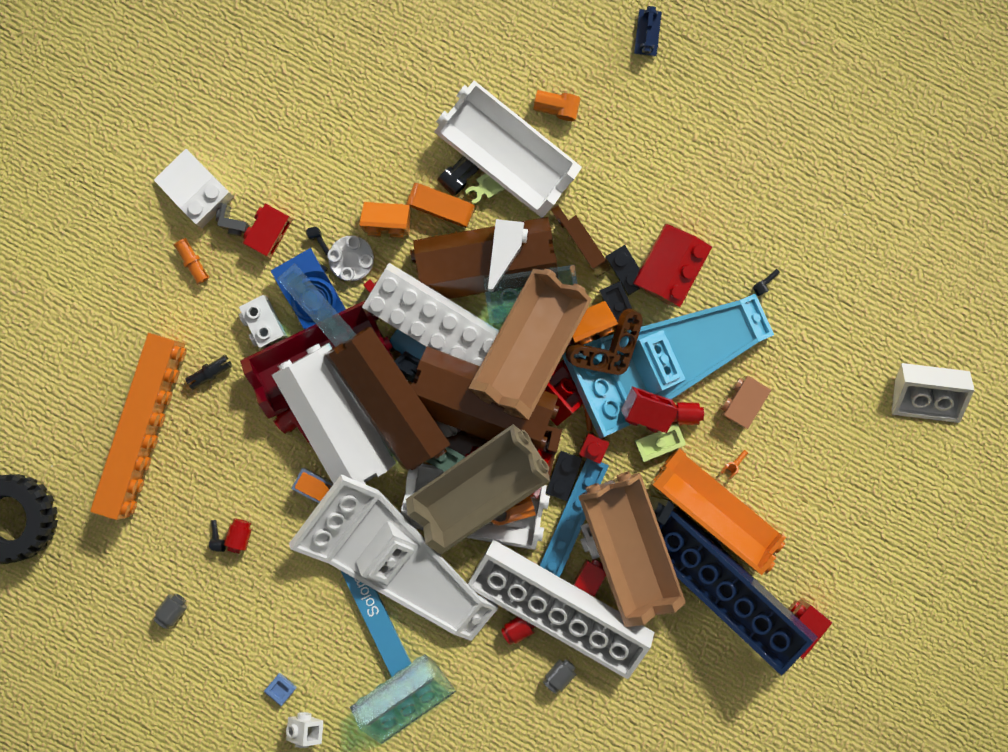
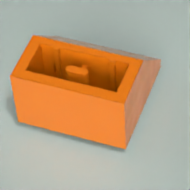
[360,202,411,239]
[571,301,618,345]

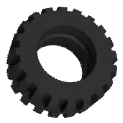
[0,474,58,564]

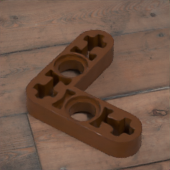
[566,309,643,375]

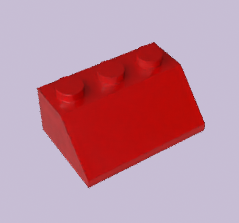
[633,224,712,307]

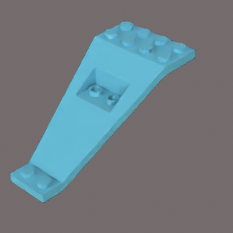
[562,294,774,438]

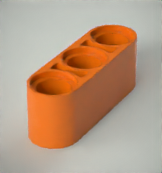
[406,183,475,228]

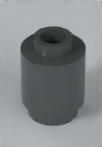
[153,593,187,629]
[543,659,576,694]

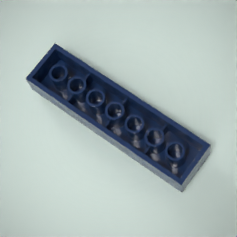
[658,507,818,676]

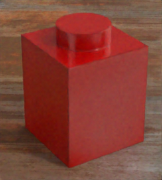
[579,431,610,464]
[573,559,606,596]

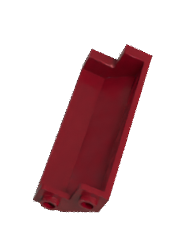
[240,300,393,419]

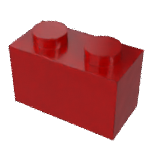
[243,203,293,259]
[621,386,679,433]

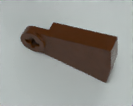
[550,204,611,277]

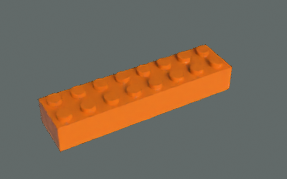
[90,332,187,520]

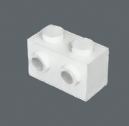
[239,295,287,349]

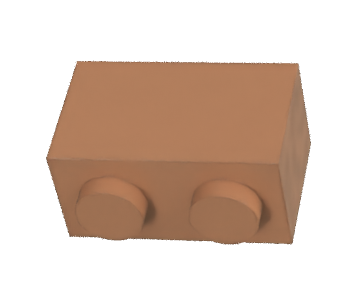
[721,376,771,429]

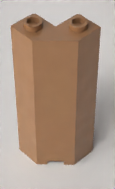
[469,269,592,420]
[578,471,686,627]

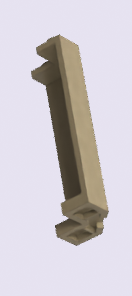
[406,424,550,555]

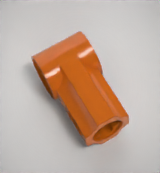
[533,90,581,122]
[491,496,536,526]

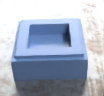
[264,673,297,706]

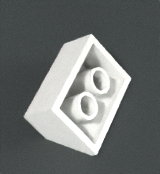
[892,363,974,423]

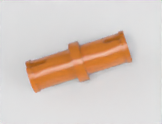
[173,238,210,285]

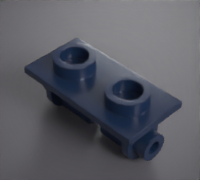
[634,6,662,57]

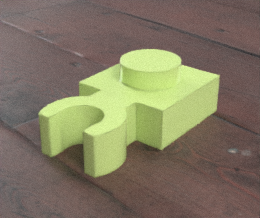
[465,173,505,205]

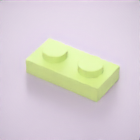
[635,424,686,462]

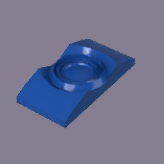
[271,248,346,329]

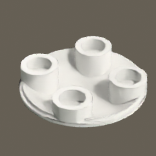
[328,236,374,281]

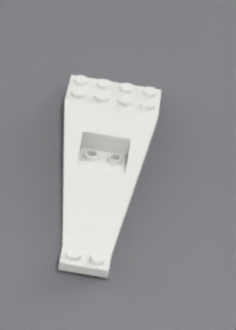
[289,474,498,641]

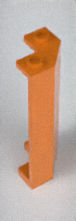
[650,448,786,575]

